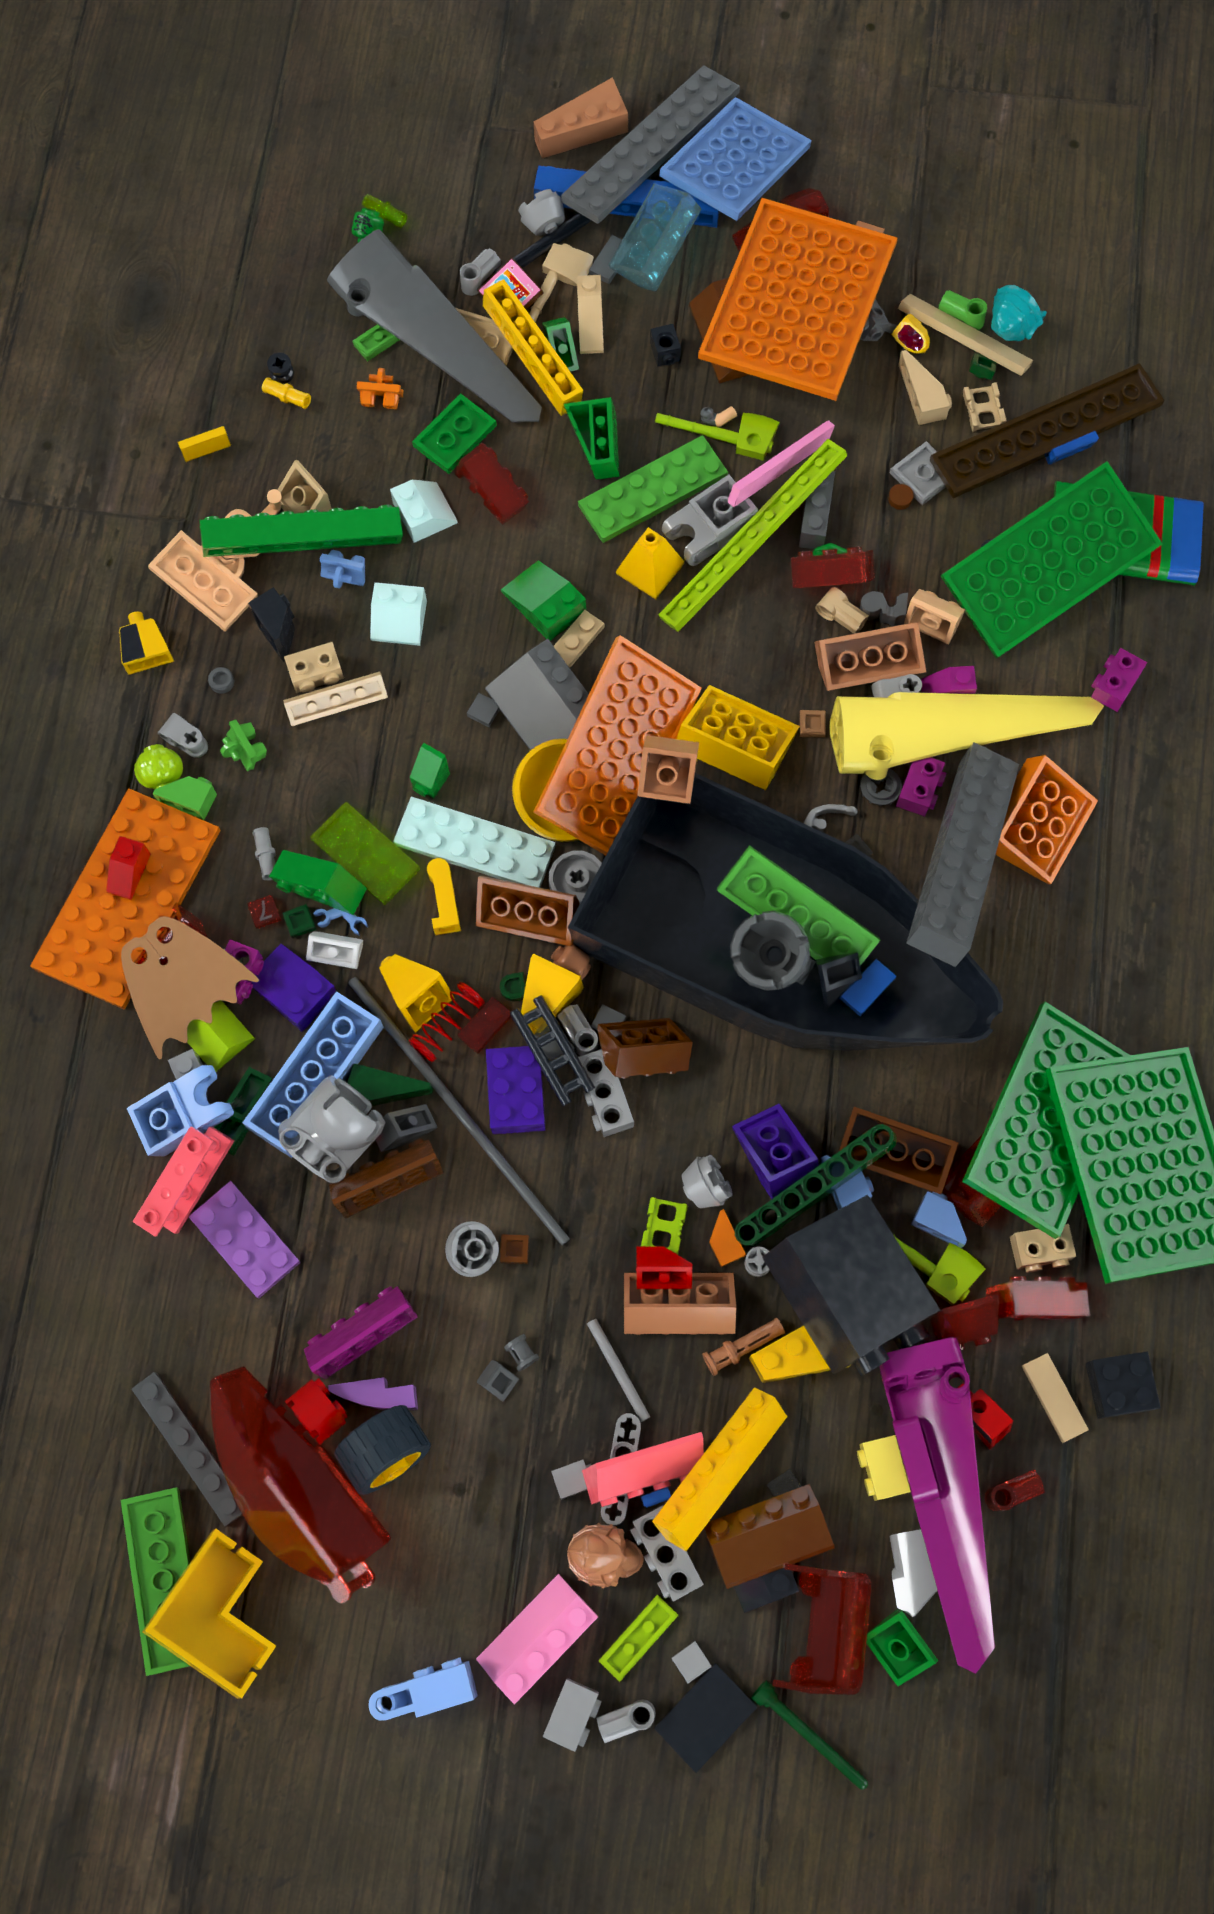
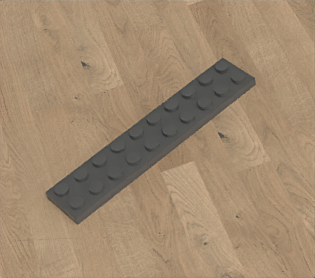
[561,65,740,224]

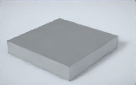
[890,441,946,505]

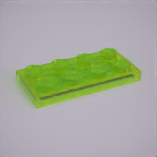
[310,802,420,906]

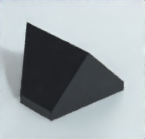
[816,952,862,1011]

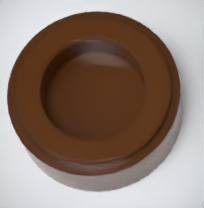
[888,484,913,510]

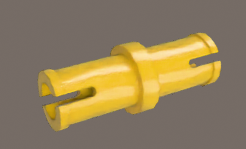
[262,378,311,409]

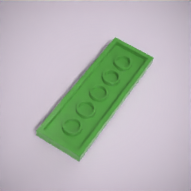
[578,435,728,543]
[717,845,880,965]
[121,1487,190,1676]

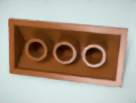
[476,876,580,946]

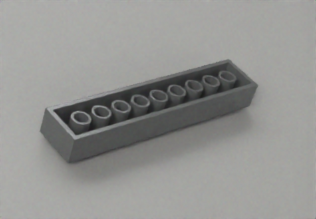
[906,742,1019,967]

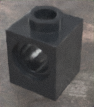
[650,324,681,367]

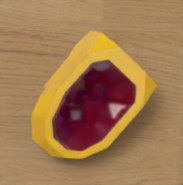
[892,313,930,354]

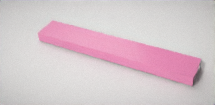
[728,420,835,507]

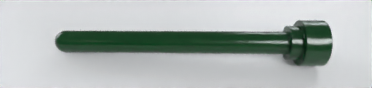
[751,1680,868,1790]

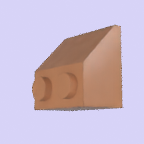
[637,735,699,804]

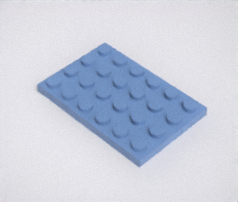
[659,97,812,221]

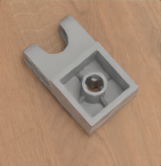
[662,474,758,566]

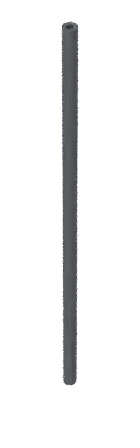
[348,977,570,1246]

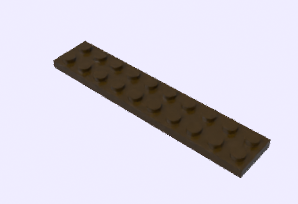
[930,363,1165,498]

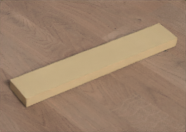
[898,294,1033,376]

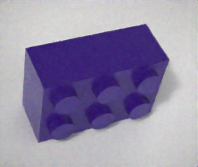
[486,1046,546,1134]

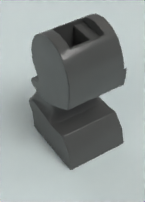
[859,591,908,627]

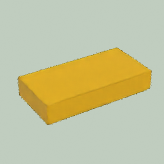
[178,426,231,462]

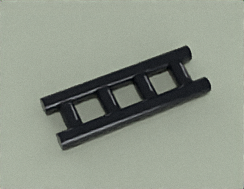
[509,995,595,1106]

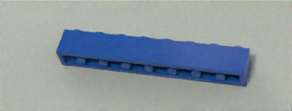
[534,165,720,228]

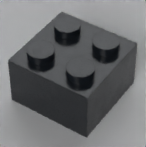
[1085,1351,1161,1419]

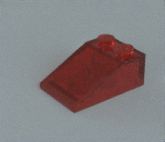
[930,1294,999,1351]

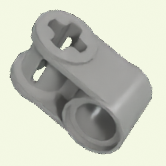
[871,674,922,698]
[158,713,208,758]

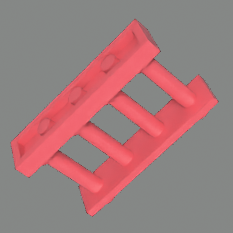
[133,1126,234,1237]

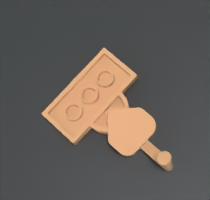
[148,489,282,632]

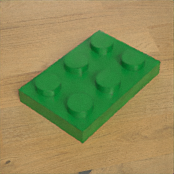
[412,393,497,474]

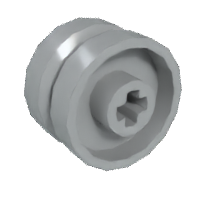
[549,851,602,903]

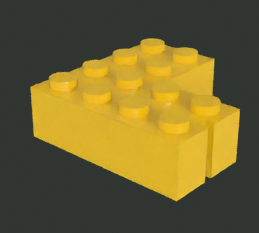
[142,1529,276,1699]

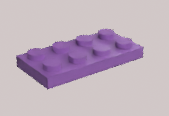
[189,1181,301,1299]

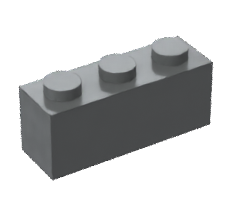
[799,471,835,549]

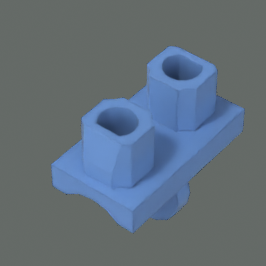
[320,550,365,588]

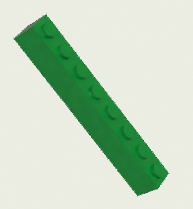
[199,505,403,557]

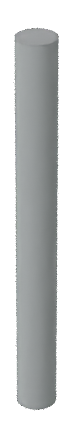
[587,1319,650,1422]

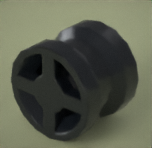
[267,353,294,384]

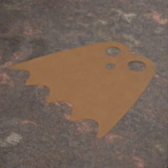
[121,916,259,1059]

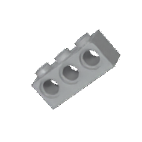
[578,1049,634,1137]
[630,1505,704,1602]

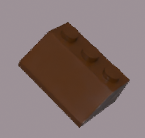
[597,1018,693,1078]

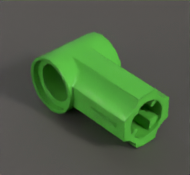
[939,290,987,330]

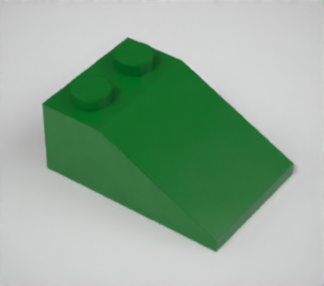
[501,560,586,641]

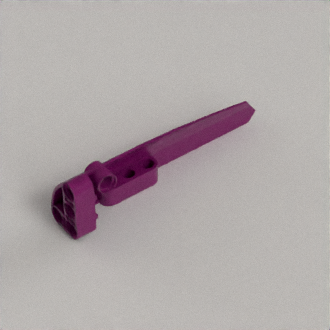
[879,1338,995,1674]

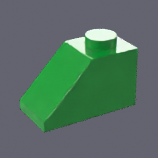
[542,317,579,372]
[410,743,450,799]

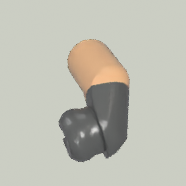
[700,406,737,427]

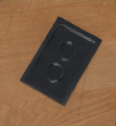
[654,1663,757,1773]

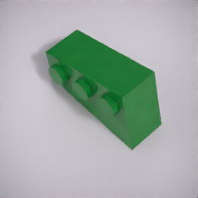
[564,397,620,480]
[269,850,367,915]

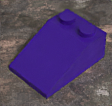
[251,944,336,1032]
[732,1104,819,1199]

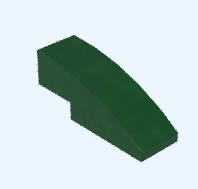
[214,1067,273,1156]

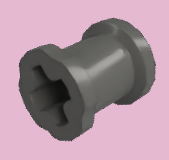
[504,1334,540,1372]

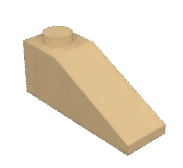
[577,275,604,354]
[898,350,952,425]

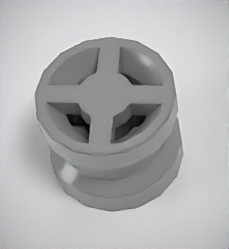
[744,1247,769,1277]

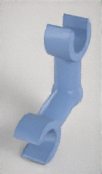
[313,908,368,936]

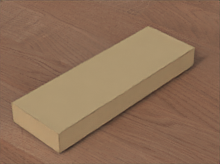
[1022,1353,1089,1443]

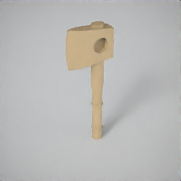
[529,243,594,322]

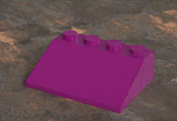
[304,1286,418,1380]

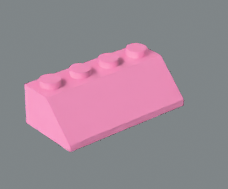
[476,1574,598,1705]

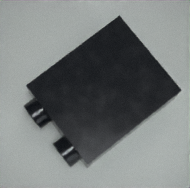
[762,1194,940,1377]

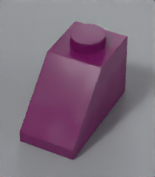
[920,666,977,694]

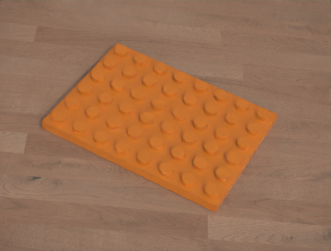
[698,198,897,401]

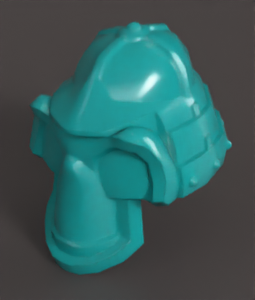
[991,285,1047,341]

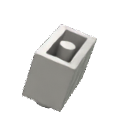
[543,1678,602,1752]

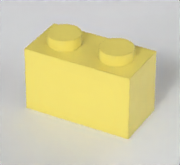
[857,1435,911,1501]

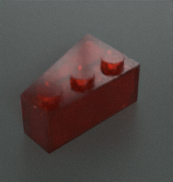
[791,546,875,588]

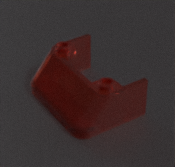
[773,1563,871,1695]

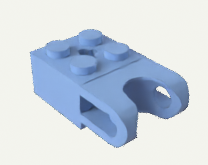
[127,1065,234,1156]
[369,1657,478,1720]

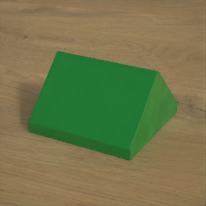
[862,1610,938,1686]

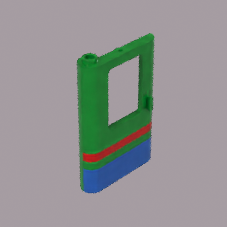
[1054,481,1203,585]

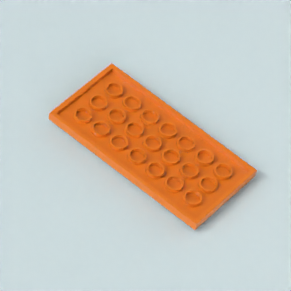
[533,635,702,856]
[30,788,221,1010]

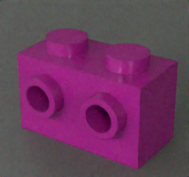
[1091,648,1147,712]
[896,757,947,816]

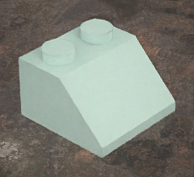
[390,479,458,543]
[370,583,427,646]

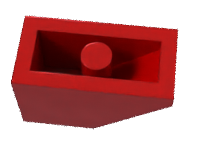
[106,836,151,900]
[636,1246,692,1289]

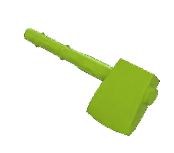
[655,413,780,461]
[894,1236,985,1305]

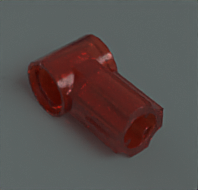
[985,1469,1045,1512]

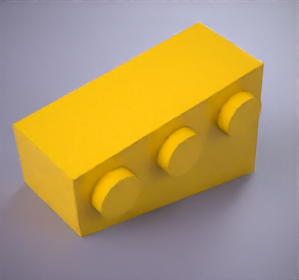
[749,1326,852,1383]

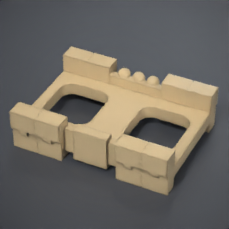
[963,382,1007,432]

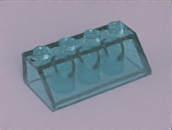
[608,183,702,292]

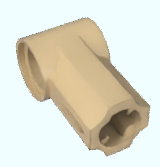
[816,587,869,634]

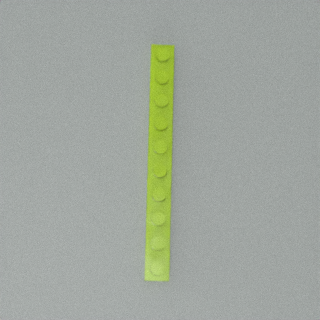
[658,439,847,632]

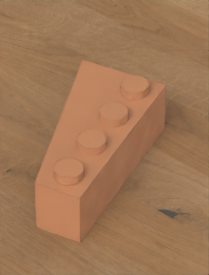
[534,77,628,158]

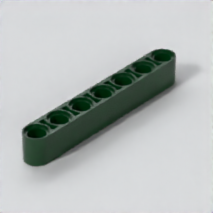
[735,1124,897,1246]

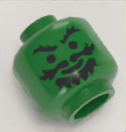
[351,208,384,243]

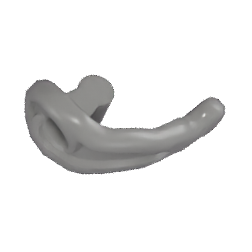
[804,804,858,832]

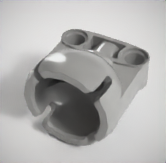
[278,1075,385,1183]

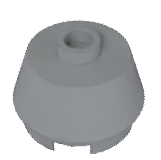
[518,189,565,236]
[682,1155,732,1209]
[445,1221,499,1277]

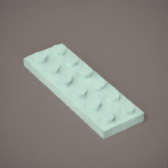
[393,797,556,888]

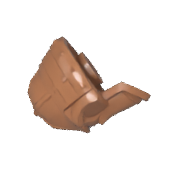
[567,1523,643,1589]

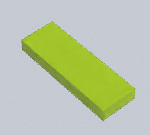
[599,1595,678,1682]

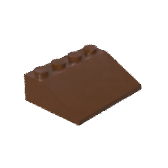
[329,1139,444,1219]

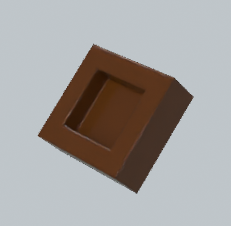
[500,1234,529,1264]

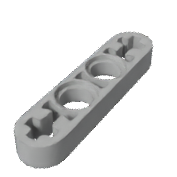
[601,1413,641,1525]

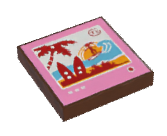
[477,258,544,310]

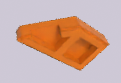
[709,1209,746,1267]

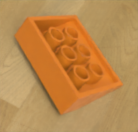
[996,755,1098,884]

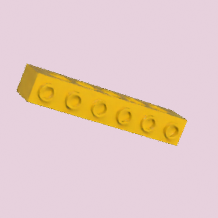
[483,279,583,416]

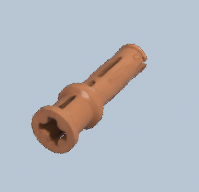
[702,1318,785,1376]

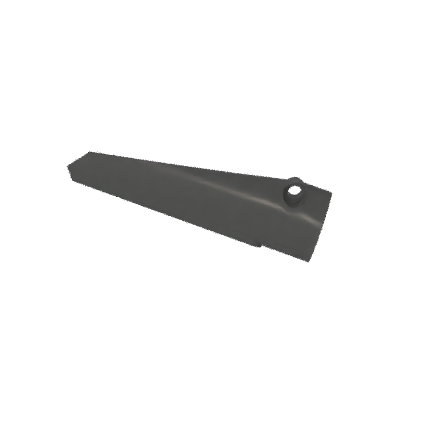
[327,229,542,423]

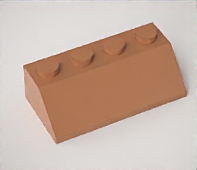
[814,622,926,691]
[624,1273,736,1335]

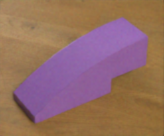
[328,1377,418,1410]

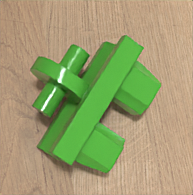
[220,720,267,771]

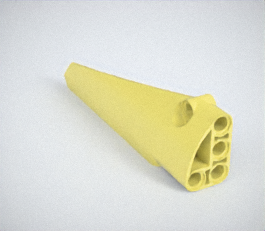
[829,692,1104,780]

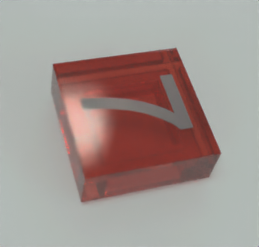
[247,895,281,929]

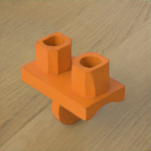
[357,368,404,409]

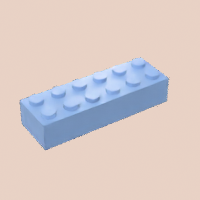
[242,991,384,1158]

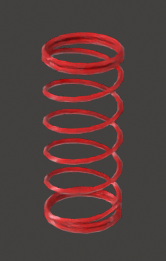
[409,982,484,1062]

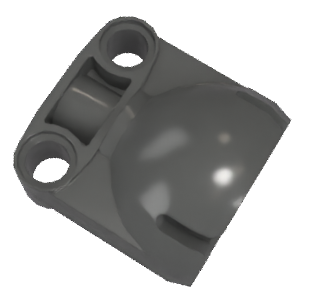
[730,911,816,991]

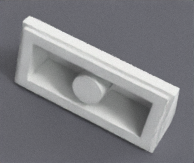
[306,931,363,969]

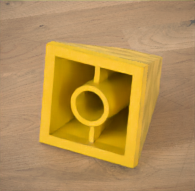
[616,527,684,600]
[379,954,455,1033]
[521,954,584,1035]

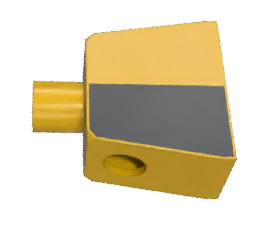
[119,611,174,675]

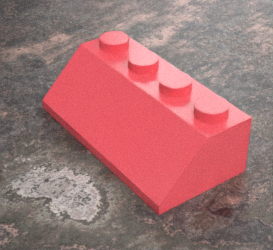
[582,1432,704,1507]

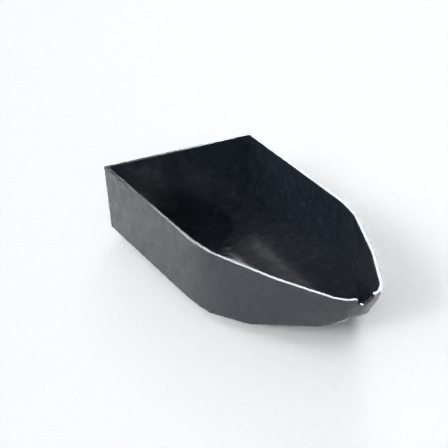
[568,773,1003,1051]

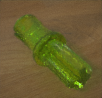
[362,194,408,228]

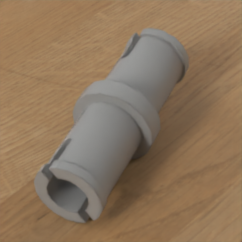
[252,827,276,880]

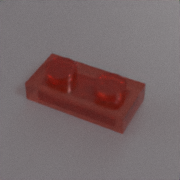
[457,996,511,1054]

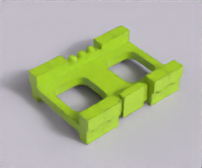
[641,1197,688,1255]

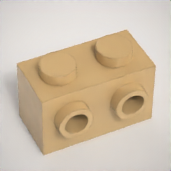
[284,642,344,693]
[1010,1224,1076,1273]

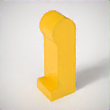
[427,858,461,936]

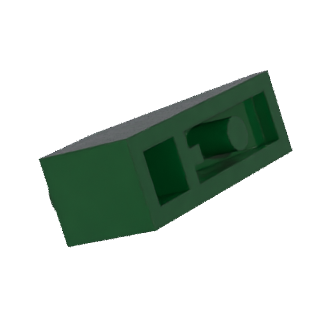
[348,1063,433,1106]

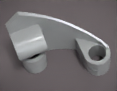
[889,1530,937,1617]

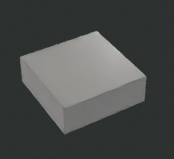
[672,1641,712,1683]

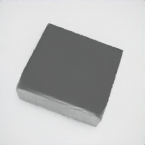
[477,1360,519,1402]

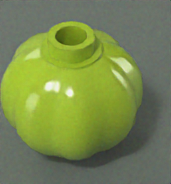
[134,744,183,789]

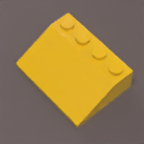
[677,685,800,790]

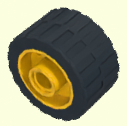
[334,1405,431,1495]

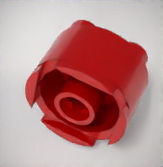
[285,1378,348,1446]

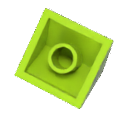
[187,1000,255,1072]

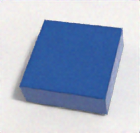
[641,1487,671,1508]

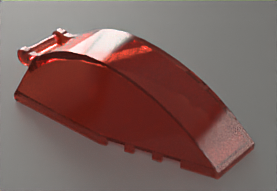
[210,1366,391,1603]

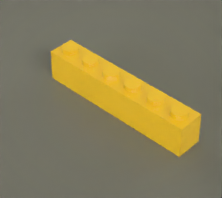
[652,1387,787,1551]

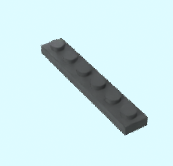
[132,1372,250,1527]

